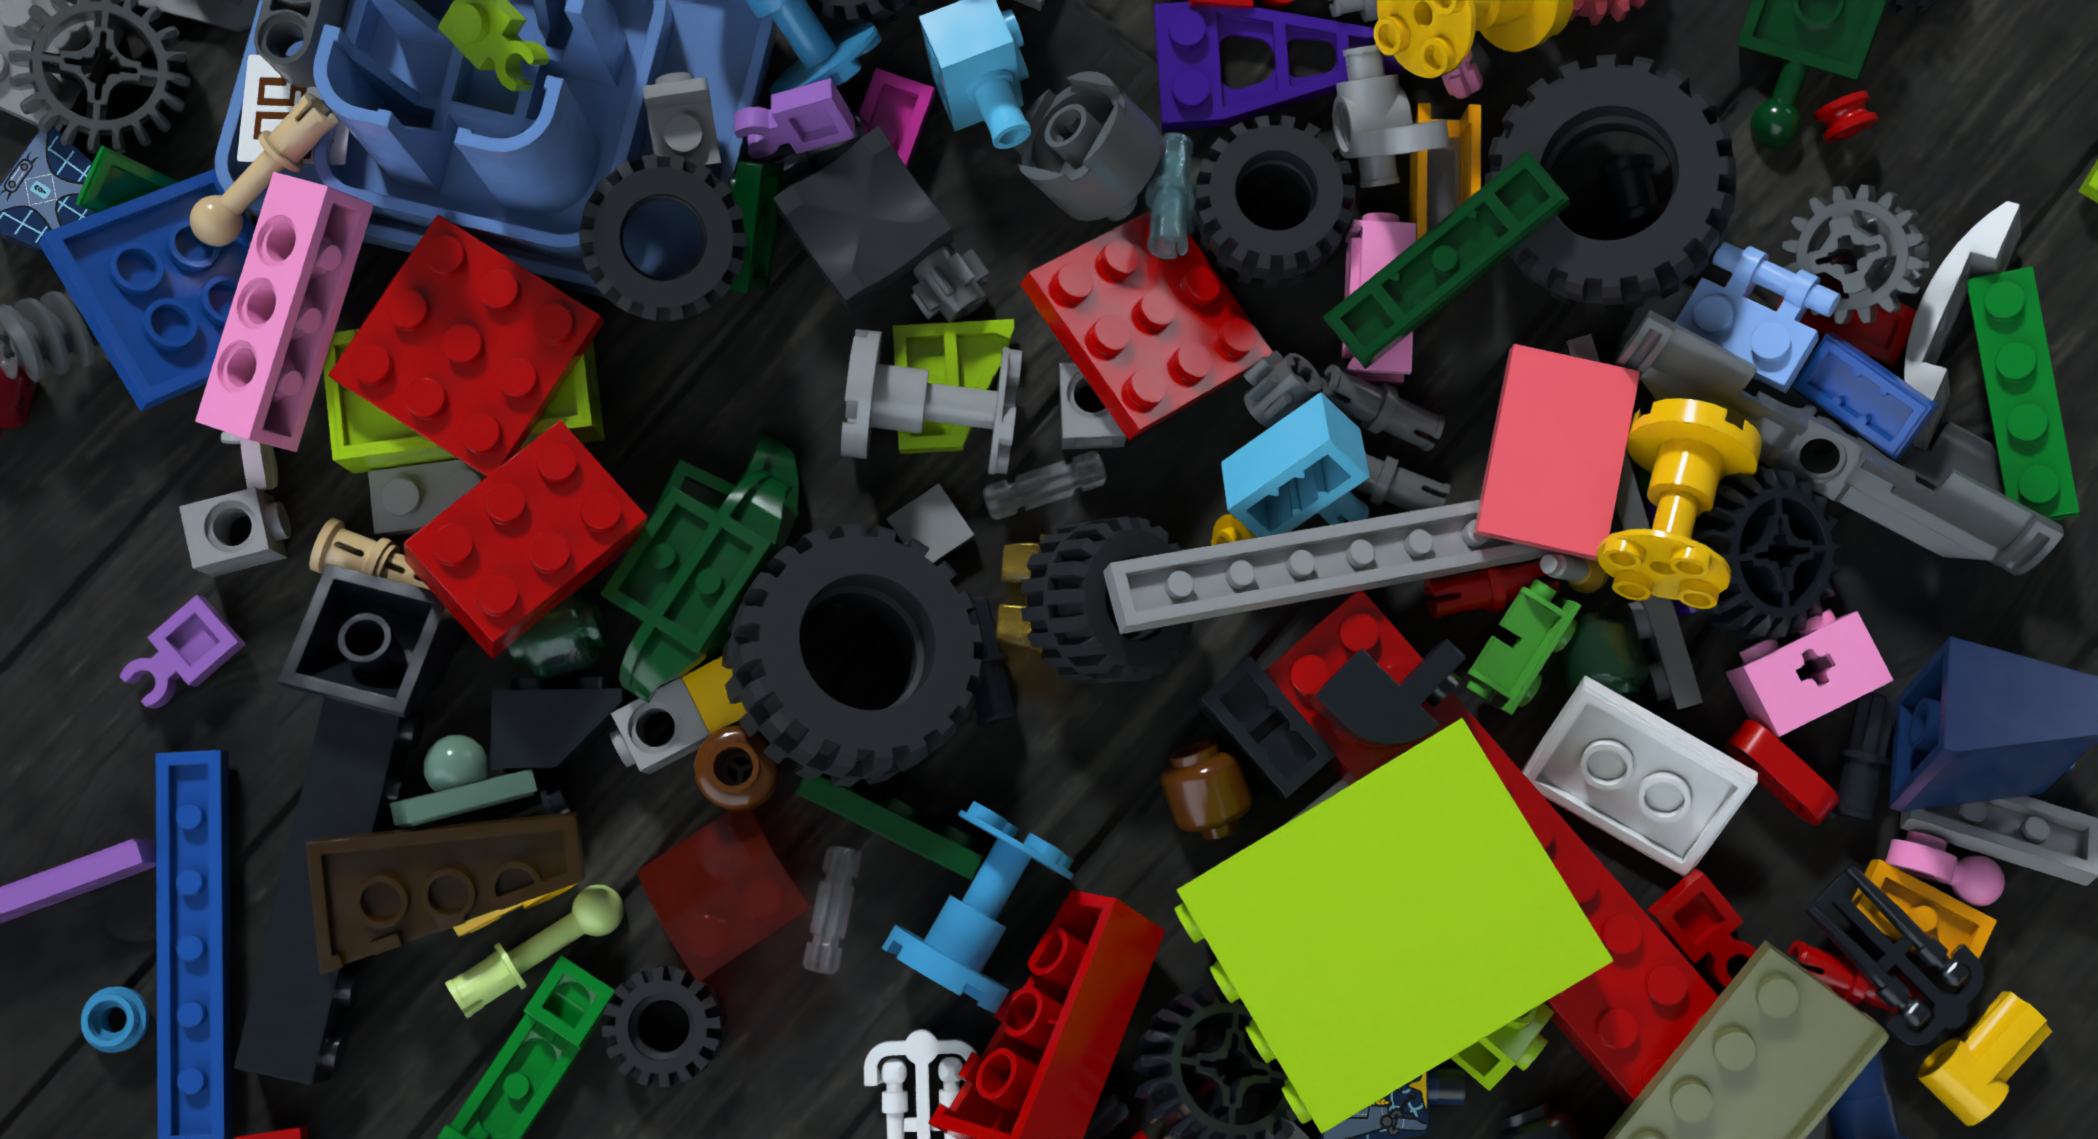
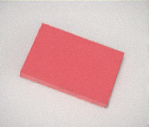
[1473,344,1640,561]

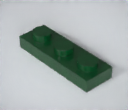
[796,774,984,881]

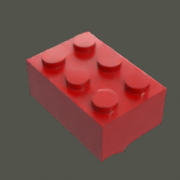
[404,420,648,660]

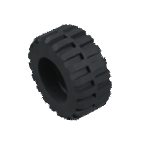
[1485,54,1737,311]
[722,524,985,787]

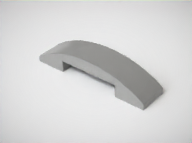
[1904,201,2021,450]

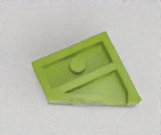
[893,319,1015,454]

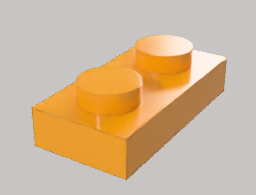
[1852,859,1997,960]

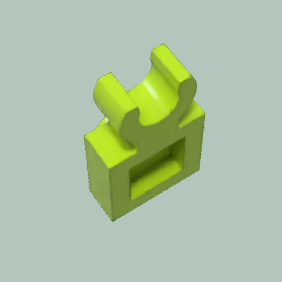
[437,0,550,91]

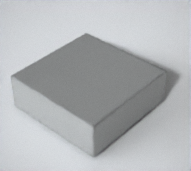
[886,483,975,565]

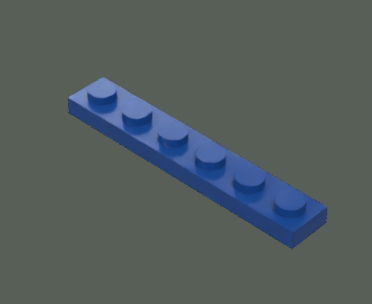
[156,750,232,1139]

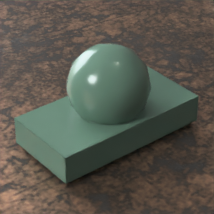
[389,735,537,828]

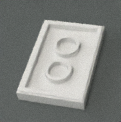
[1521,675,1758,877]

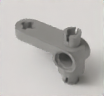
[1332,45,1450,188]

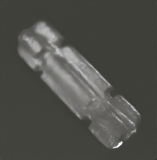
[983,451,1106,520]
[803,845,861,974]

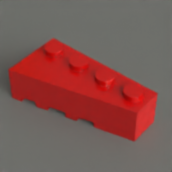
[928,890,1165,1139]

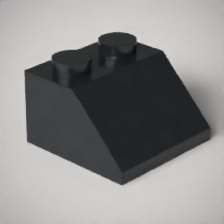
[278,564,464,718]

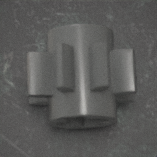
[911,245,990,323]
[1243,350,1322,428]

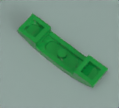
[437,955,615,1139]

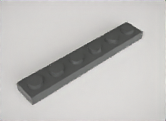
[1560,334,1703,712]

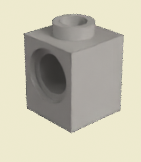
[1059,359,1126,450]
[179,487,291,577]
[610,677,710,775]

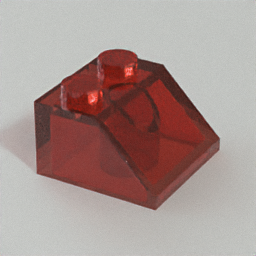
[637,810,816,982]

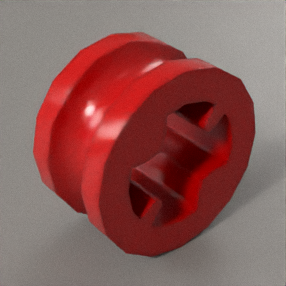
[1814,91,1879,144]

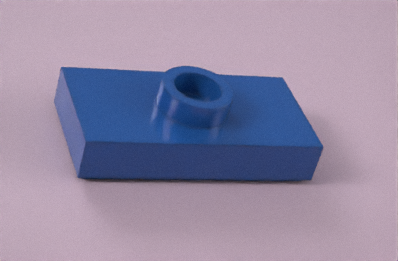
[1791,332,1939,460]

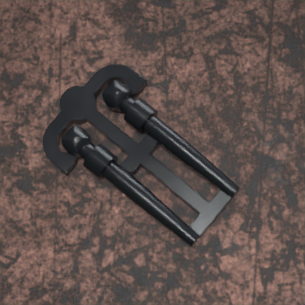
[1805,864,1984,1046]

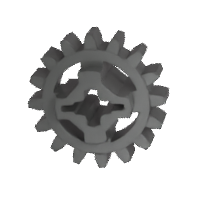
[1782,184,1930,324]

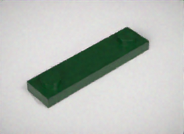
[1323,150,1570,369]

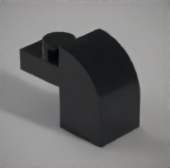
[1308,639,1466,748]

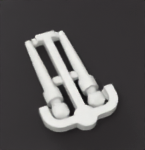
[864,1029,978,1139]

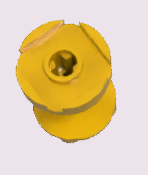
[1374,0,1574,78]
[1597,398,1762,609]

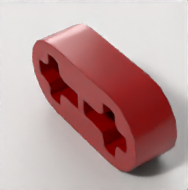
[1724,719,1840,826]

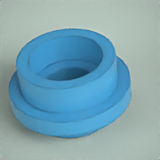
[81,986,150,1053]

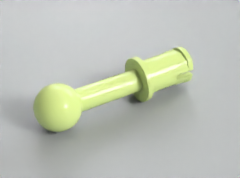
[445,885,624,1019]

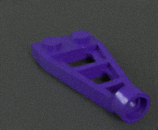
[1153,2,1407,131]

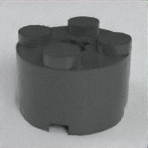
[1014,71,1167,221]

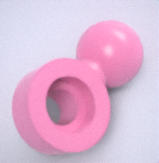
[1886,831,2005,907]

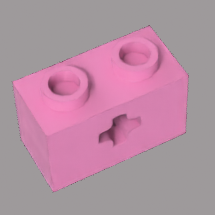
[1725,608,1894,737]

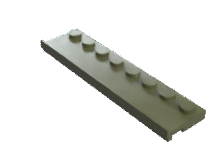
[1603,940,1889,1139]

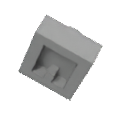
[642,72,722,171]

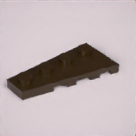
[306,812,585,975]

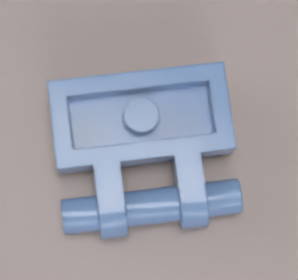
[1675,241,1841,393]

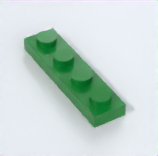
[1966,266,2080,521]

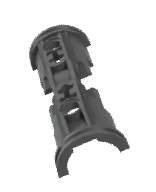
[1612,281,2064,575]

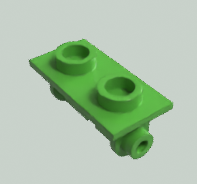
[1466,579,1582,715]

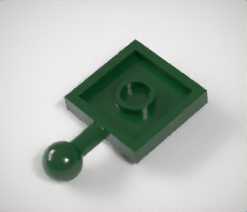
[1736,0,1889,148]

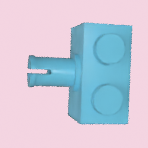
[919,0,1031,149]
[1221,392,1370,537]

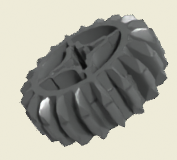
[8,0,190,156]

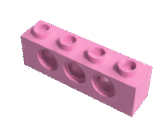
[195,172,374,452]

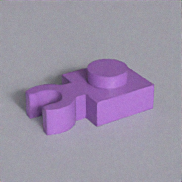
[734,78,856,159]
[119,595,246,709]

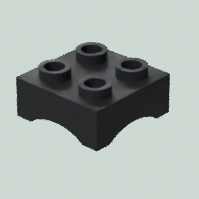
[773,126,954,313]

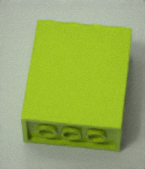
[1174,718,1614,1134]

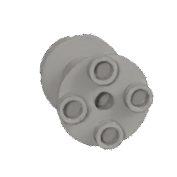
[841,329,1022,475]

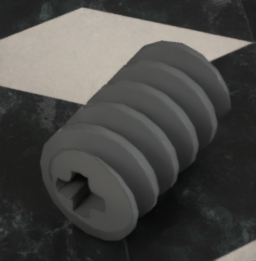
[0,290,110,382]

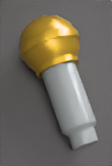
[1540,552,1609,594]

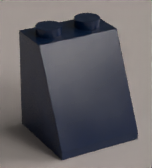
[1889,636,2098,812]

